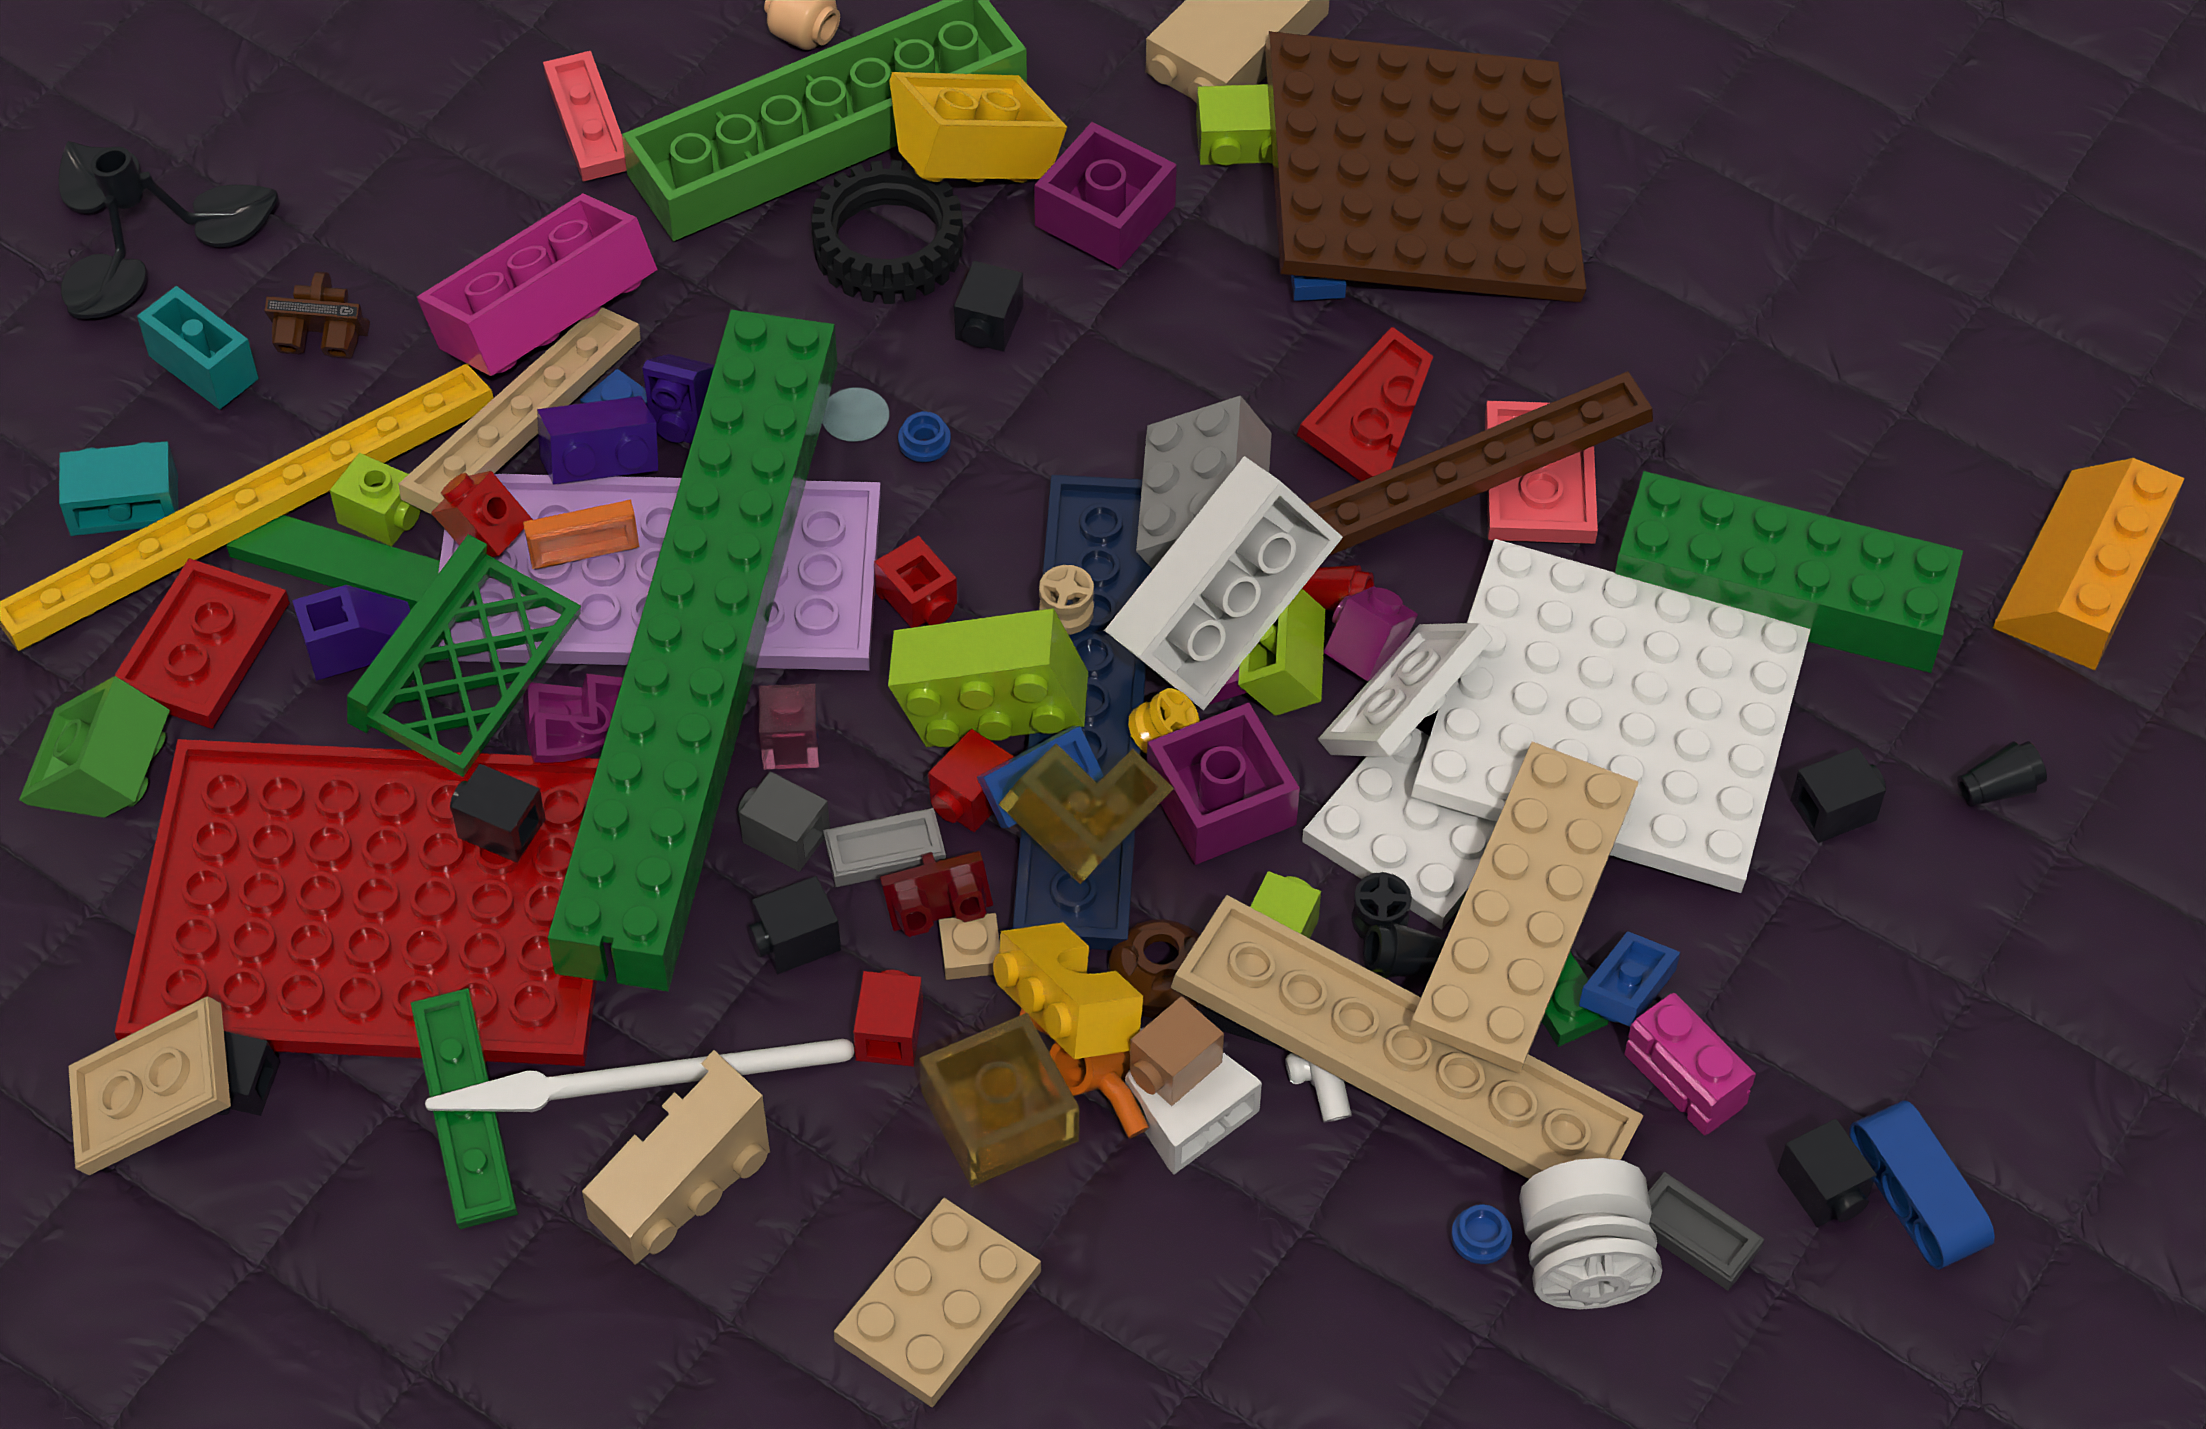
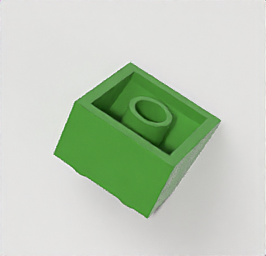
[19,676,170,818]

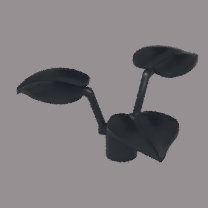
[59,141,278,319]

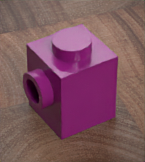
[1324,586,1418,681]

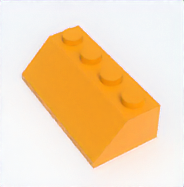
[1993,458,2185,670]

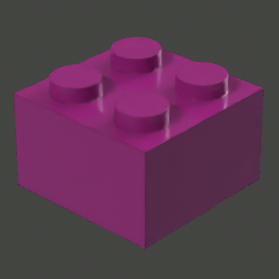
[1034,122,1177,269]
[1146,703,1300,865]

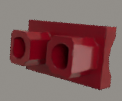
[880,851,994,937]

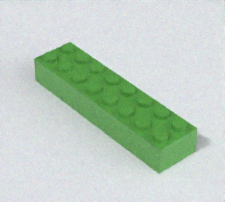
[622,0,1027,241]

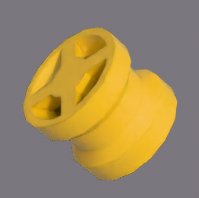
[1128,688,1200,753]

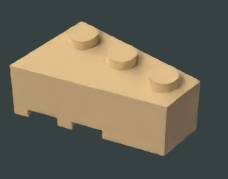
[582,1050,770,1265]

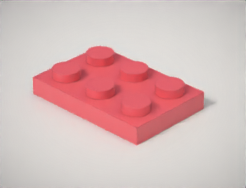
[1485,401,1598,544]

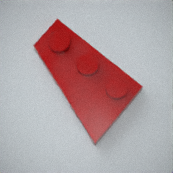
[1297,327,1434,482]

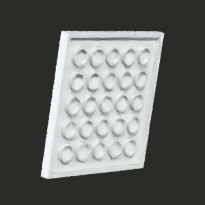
[1411,539,1811,893]

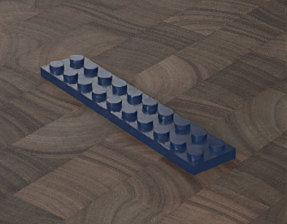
[1013,475,1153,950]

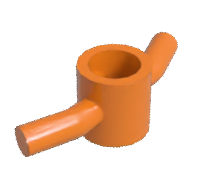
[1019,1008,1150,1138]

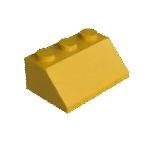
[889,72,1067,182]

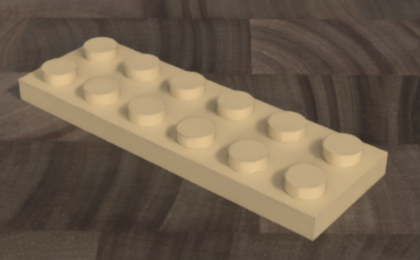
[1409,741,1639,1074]

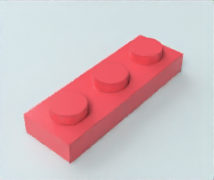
[543,51,627,182]

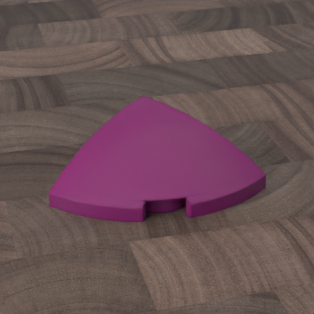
[523,674,623,763]

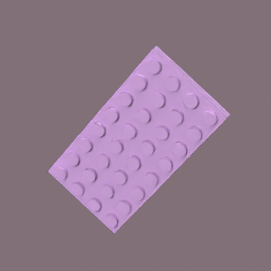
[437,474,881,671]

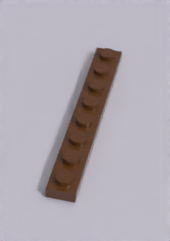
[1307,371,1653,557]

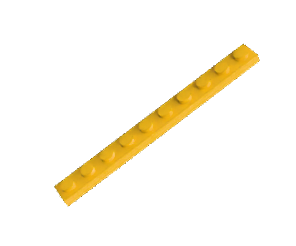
[0,363,494,651]

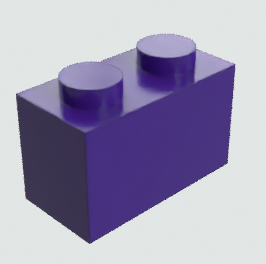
[537,396,658,485]

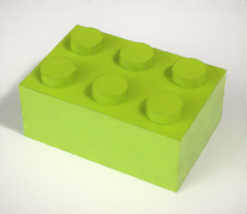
[888,608,1088,747]

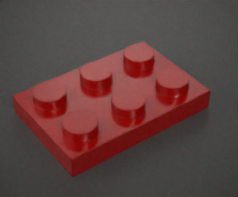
[114,558,290,729]

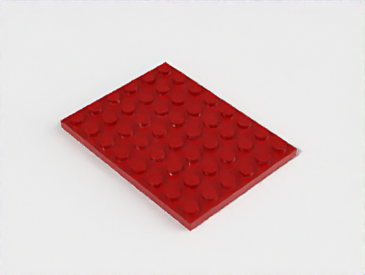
[114,739,600,1066]

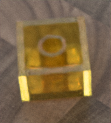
[919,1013,1079,1187]

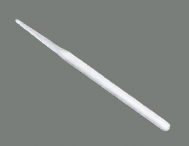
[425,1039,855,1112]

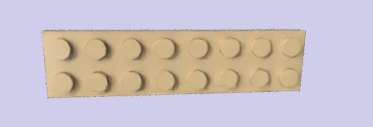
[1171,895,1644,1179]

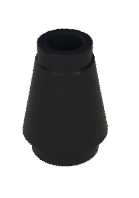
[1957,741,2047,807]
[1363,921,1446,978]

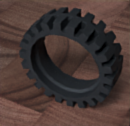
[812,160,964,304]

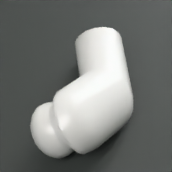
[1285,1053,1352,1122]

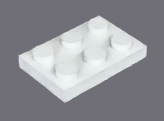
[1318,623,1493,757]

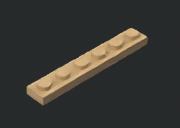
[399,307,641,514]

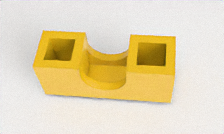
[993,922,1143,1060]

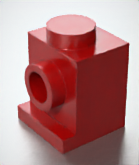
[874,535,957,628]

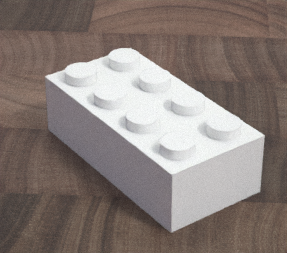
[1104,456,1343,710]

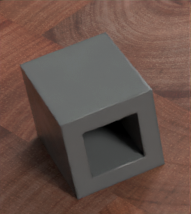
[738,771,830,872]

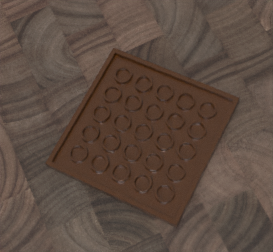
[1265,31,1586,303]

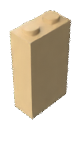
[1146,0,1329,103]

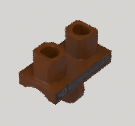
[264,271,370,359]

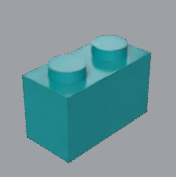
[137,286,259,410]
[59,441,179,536]

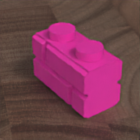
[1624,992,1756,1136]

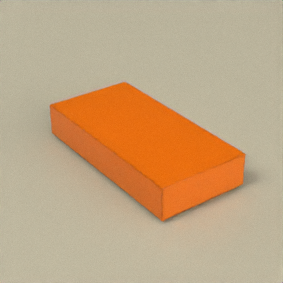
[523,499,639,569]

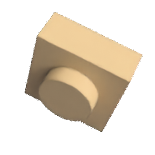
[939,913,1000,980]

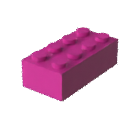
[416,193,658,376]

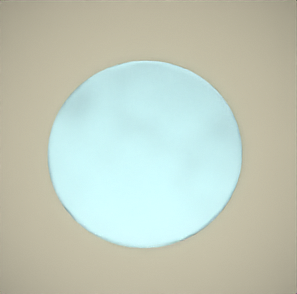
[822,388,889,442]

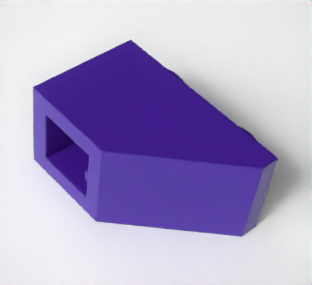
[643,354,715,444]
[292,585,410,681]

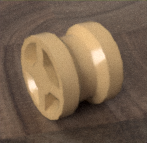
[1039,565,1094,635]

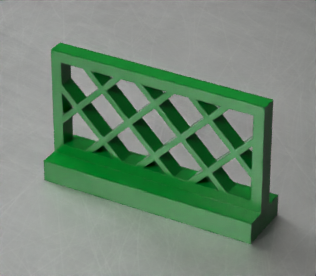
[347,534,581,777]

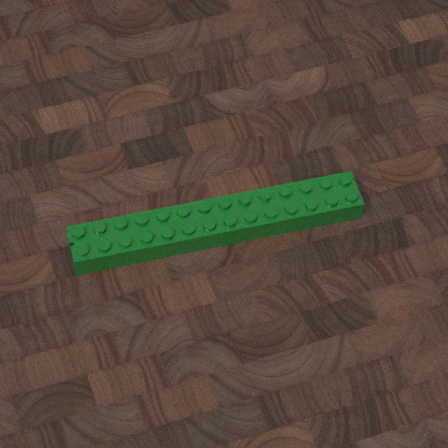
[548,310,838,991]

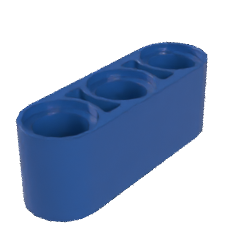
[1849,1100,1995,1270]

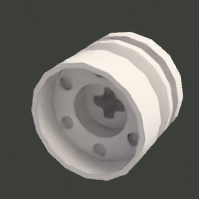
[1519,1158,1662,1310]

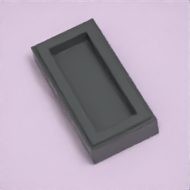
[1648,1172,1764,1291]

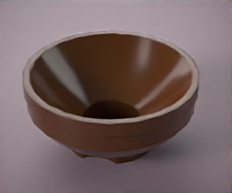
[1108,919,1200,1018]

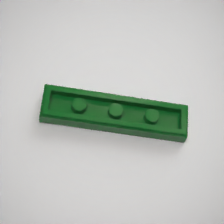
[226,515,440,610]
[410,988,519,1229]

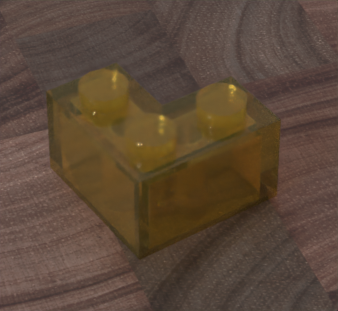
[999,744,1174,885]

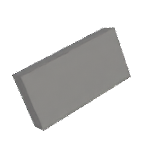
[823,808,946,887]

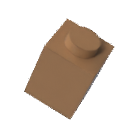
[1130,996,1224,1106]

